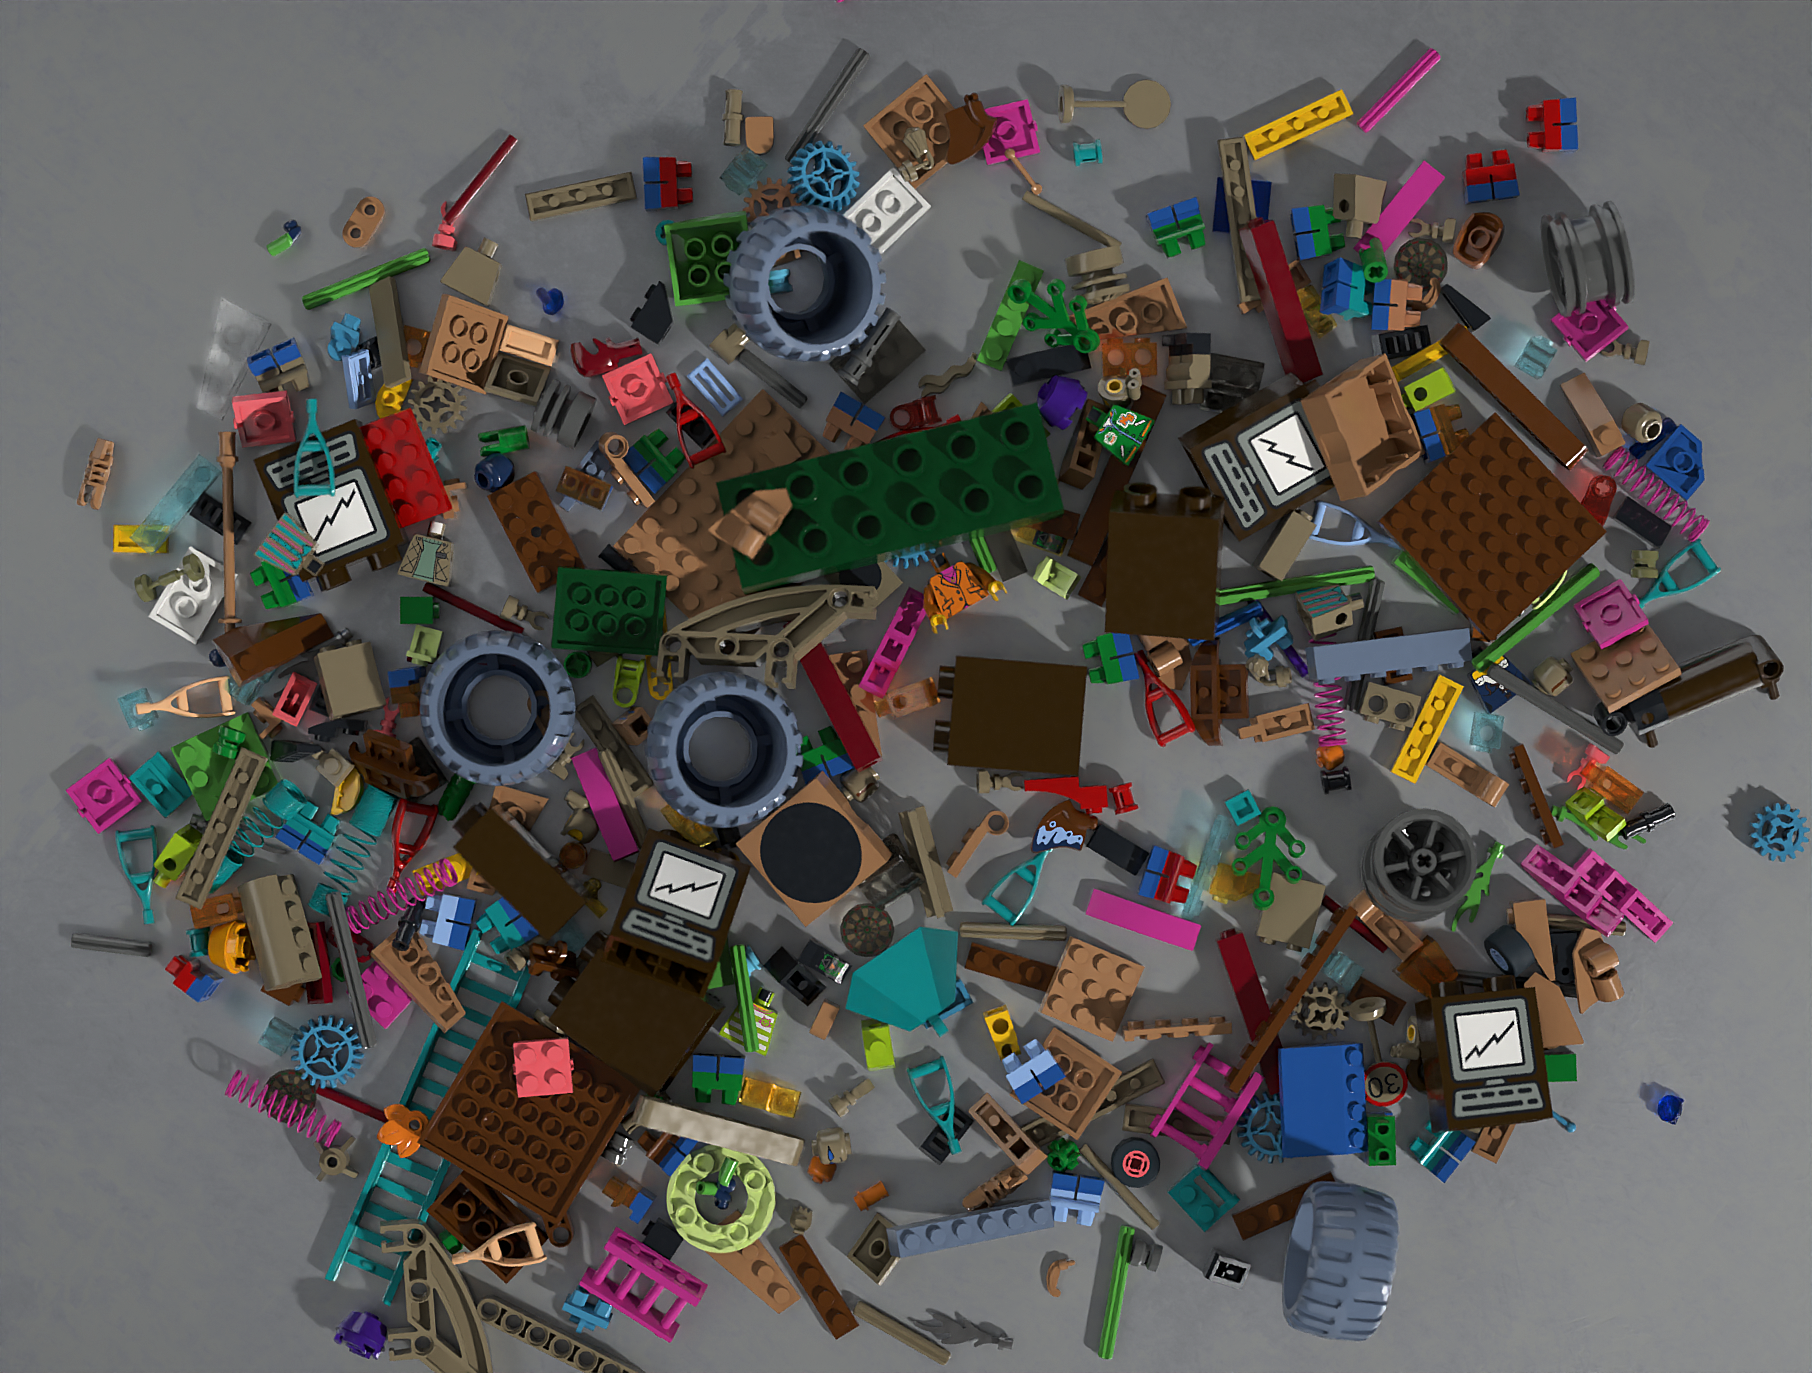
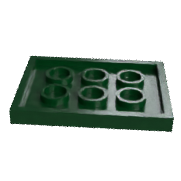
[551,566,667,656]

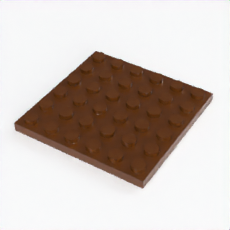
[1377,412,1607,642]
[417,1001,640,1226]

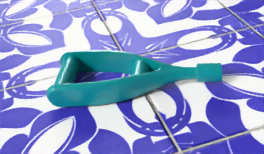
[294,399,336,498]
[1634,538,1721,609]
[115,825,159,924]
[981,849,1053,926]
[907,1056,962,1155]

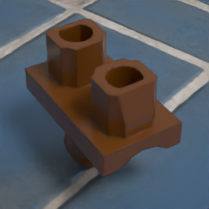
[527,940,579,982]

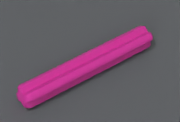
[1357,48,1441,133]

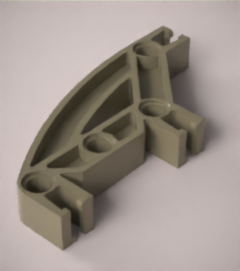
[656,585,878,689]
[380,1219,493,1373]

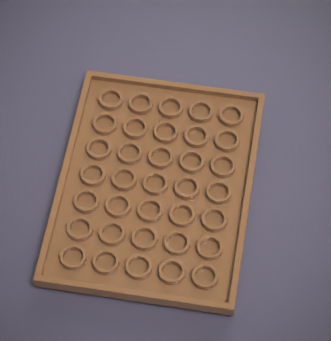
[613,389,831,655]

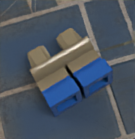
[247,337,309,393]

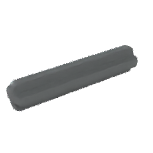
[738,349,808,408]
[71,933,152,957]

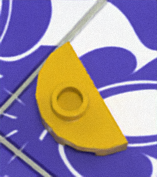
[375,379,414,418]
[331,768,364,815]

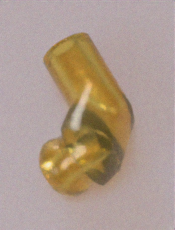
[583,877,609,919]

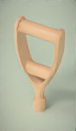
[135,676,235,718]
[451,1222,547,1267]

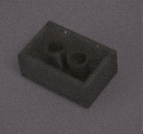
[829,319,926,406]

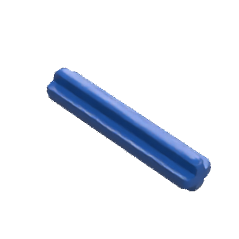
[1188,601,1264,646]

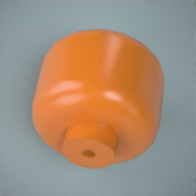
[1316,745,1345,771]
[807,1156,837,1184]

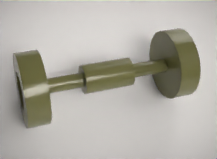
[134,553,205,602]

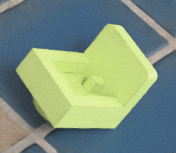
[1033,556,1081,600]
[406,624,444,667]

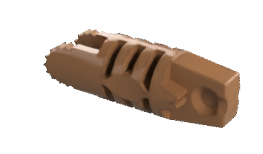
[77,438,114,510]
[962,1165,1028,1212]

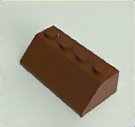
[426,1170,548,1284]

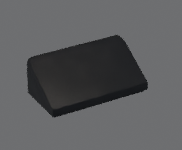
[1612,496,1672,549]

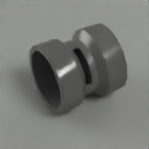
[601,1130,634,1165]
[1129,1238,1163,1272]

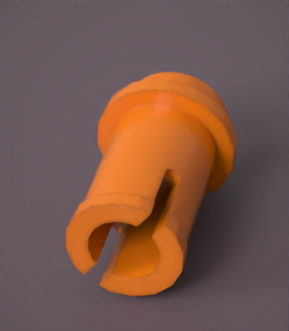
[853,1181,890,1211]

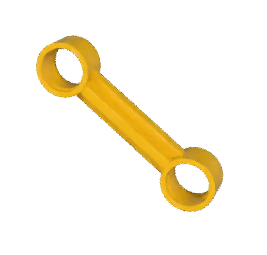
[1391,325,1467,383]

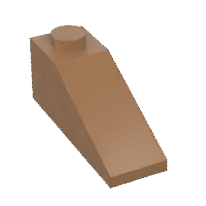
[1560,373,1626,457]
[1058,398,1109,490]
[1506,898,1556,981]
[968,1093,1048,1175]

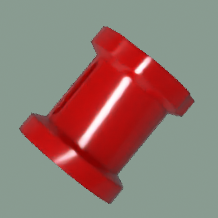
[1108,782,1138,815]

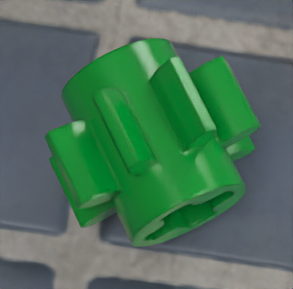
[1047,1137,1080,1173]

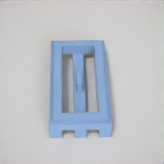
[342,349,376,410]
[687,358,743,417]

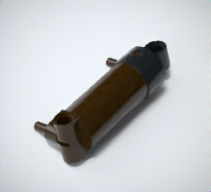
[1593,635,1784,748]

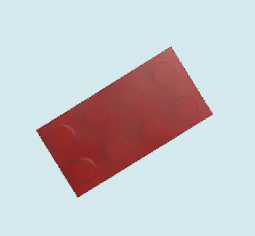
[360,407,453,528]

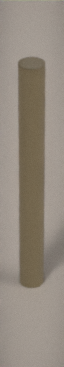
[1022,190,1122,247]
[1079,1144,1160,1230]

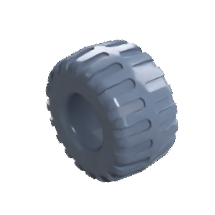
[723,205,886,362]
[420,630,576,786]
[644,671,803,828]
[1282,1181,1399,1341]

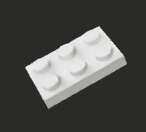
[843,167,931,254]
[148,546,238,644]

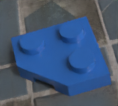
[1644,424,1705,501]

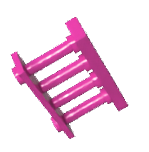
[1149,1042,1265,1171]
[578,1227,708,1343]

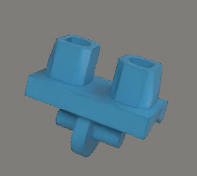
[327,313,361,361]
[1244,614,1294,661]
[562,1285,613,1334]

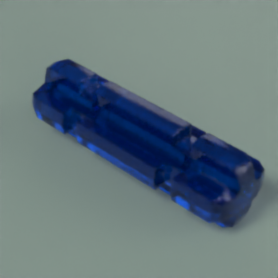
[1628,417,1677,459]

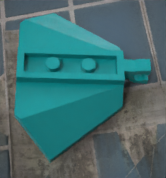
[845,927,958,1037]

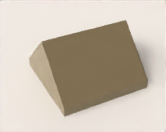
[484,352,551,407]
[846,1213,900,1286]

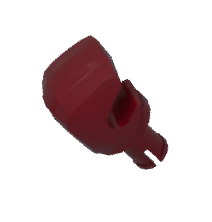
[570,337,643,377]

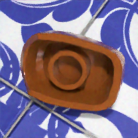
[1453,212,1505,270]

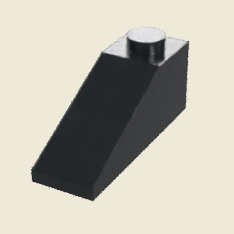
[1006,345,1091,387]

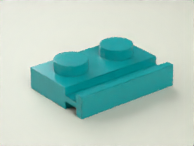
[129,751,192,818]

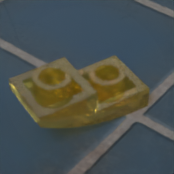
[660,805,718,847]
[738,1076,801,1118]

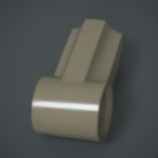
[709,323,750,365]

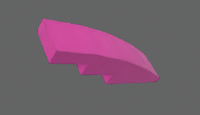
[1353,160,1445,253]
[858,587,926,699]
[571,748,639,863]
[1521,844,1624,938]
[1572,848,1673,943]
[1085,889,1201,951]

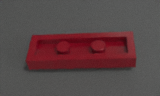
[306,921,333,1004]

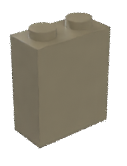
[1252,509,1317,581]
[314,639,386,721]
[1255,871,1326,952]

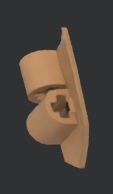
[709,489,792,559]
[1137,635,1192,690]
[1572,927,1624,1014]
[1523,972,1584,1051]

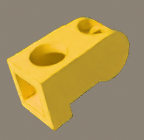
[983,1005,1021,1061]

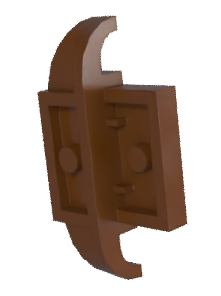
[1190,637,1249,746]
[348,729,439,799]

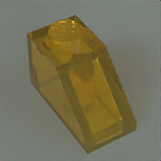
[1207,861,1260,904]

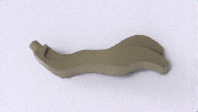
[918,353,977,398]

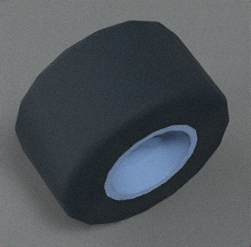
[1484,925,1535,978]

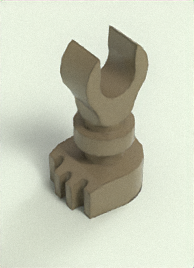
[1408,218,1456,244]
[1600,340,1650,366]
[499,595,549,630]
[547,732,585,781]
[976,769,1023,794]
[503,934,551,973]
[828,1078,875,1118]
[790,1206,813,1235]

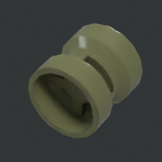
[1631,550,1659,578]

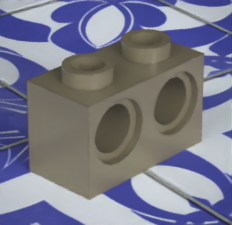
[1357,681,1421,731]

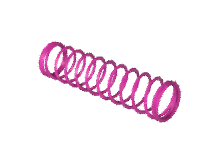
[1603,446,1710,542]
[1307,631,1348,746]
[345,858,458,934]
[225,1069,342,1148]

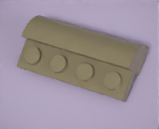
[237,874,322,991]

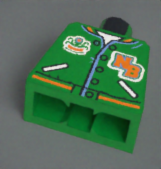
[1085,404,1155,467]

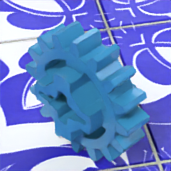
[1749,803,1810,862]

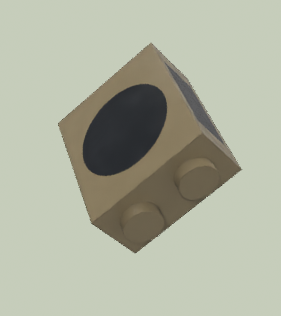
[823,561,903,608]

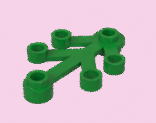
[1007,279,1100,353]
[1231,806,1305,911]

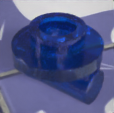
[536,287,564,315]
[1657,1095,1685,1125]

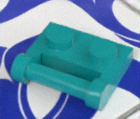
[1167,1165,1240,1232]

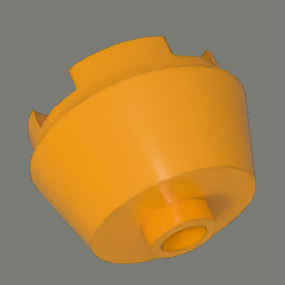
[208,919,256,974]

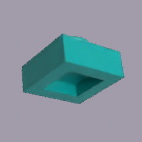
[1224,789,1261,826]

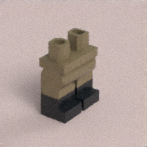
[1162,333,1212,405]

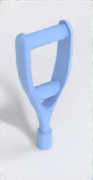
[1309,500,1402,550]

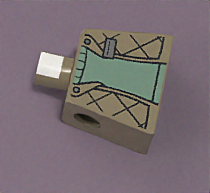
[397,521,454,587]

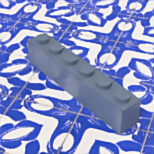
[1305,628,1473,685]
[886,1198,1054,1258]

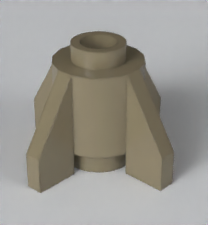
[313,1136,359,1182]

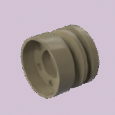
[1064,245,1131,305]

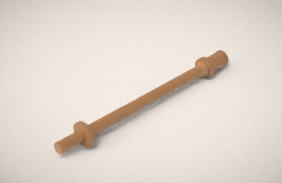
[216,432,242,633]

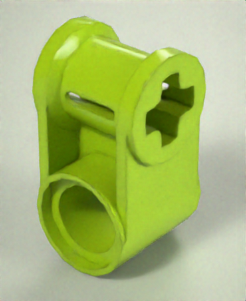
[612,655,645,708]

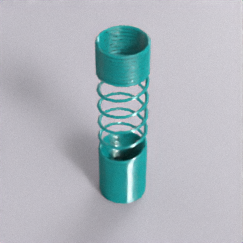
[209,779,307,894]
[307,784,399,917]

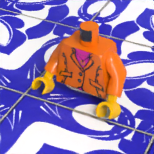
[923,553,1007,634]

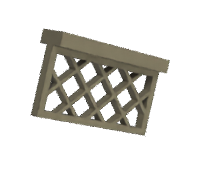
[898,806,953,919]

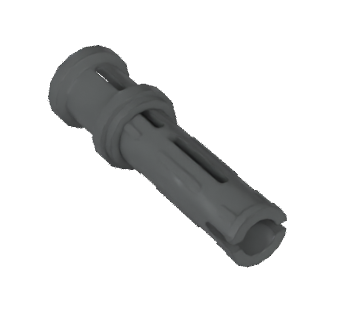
[837,307,901,386]

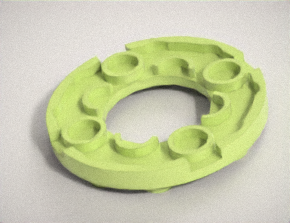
[666,1144,776,1253]

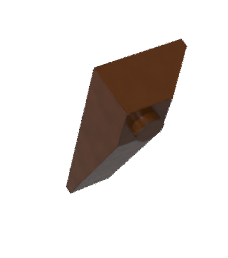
[212,613,335,688]

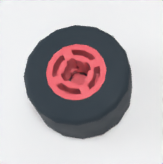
[1111,1137,1160,1188]

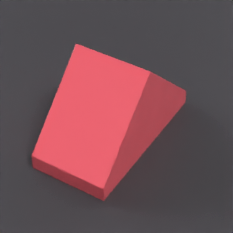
[272,671,318,727]

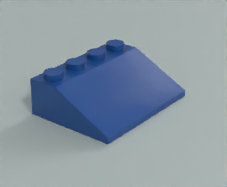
[1278,1041,1368,1158]

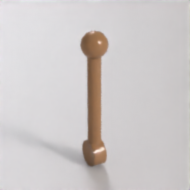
[1005,148,1042,195]

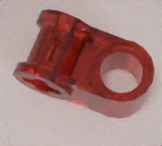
[888,395,942,431]
[1581,475,1617,527]

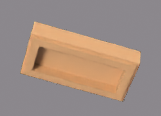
[499,324,560,367]

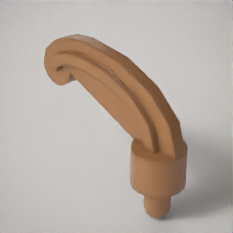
[1406,278,1441,311]
[1046,1259,1075,1297]

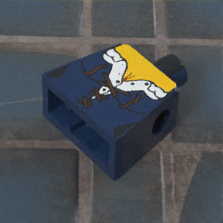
[1467,646,1532,714]

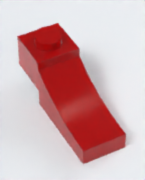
[1023,776,1108,814]

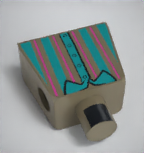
[253,513,325,576]
[1295,584,1364,641]

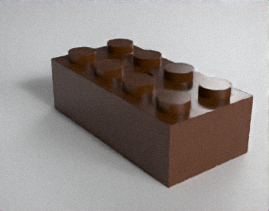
[487,471,587,593]

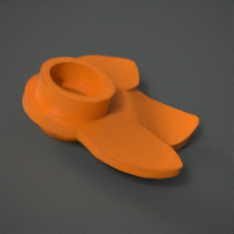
[377,1104,429,1158]

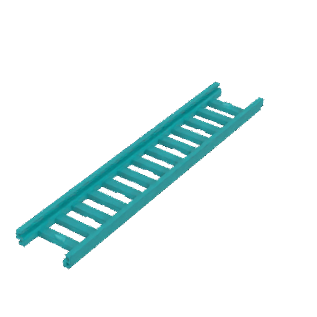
[325,928,531,1306]

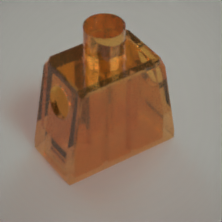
[874,677,941,719]
[1579,761,1644,814]
[189,892,244,929]
[1392,935,1458,999]

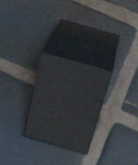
[1202,1248,1252,1290]

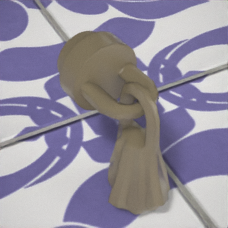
[898,127,934,182]
[1245,654,1292,688]

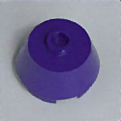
[1036,375,1088,430]
[333,1311,387,1360]

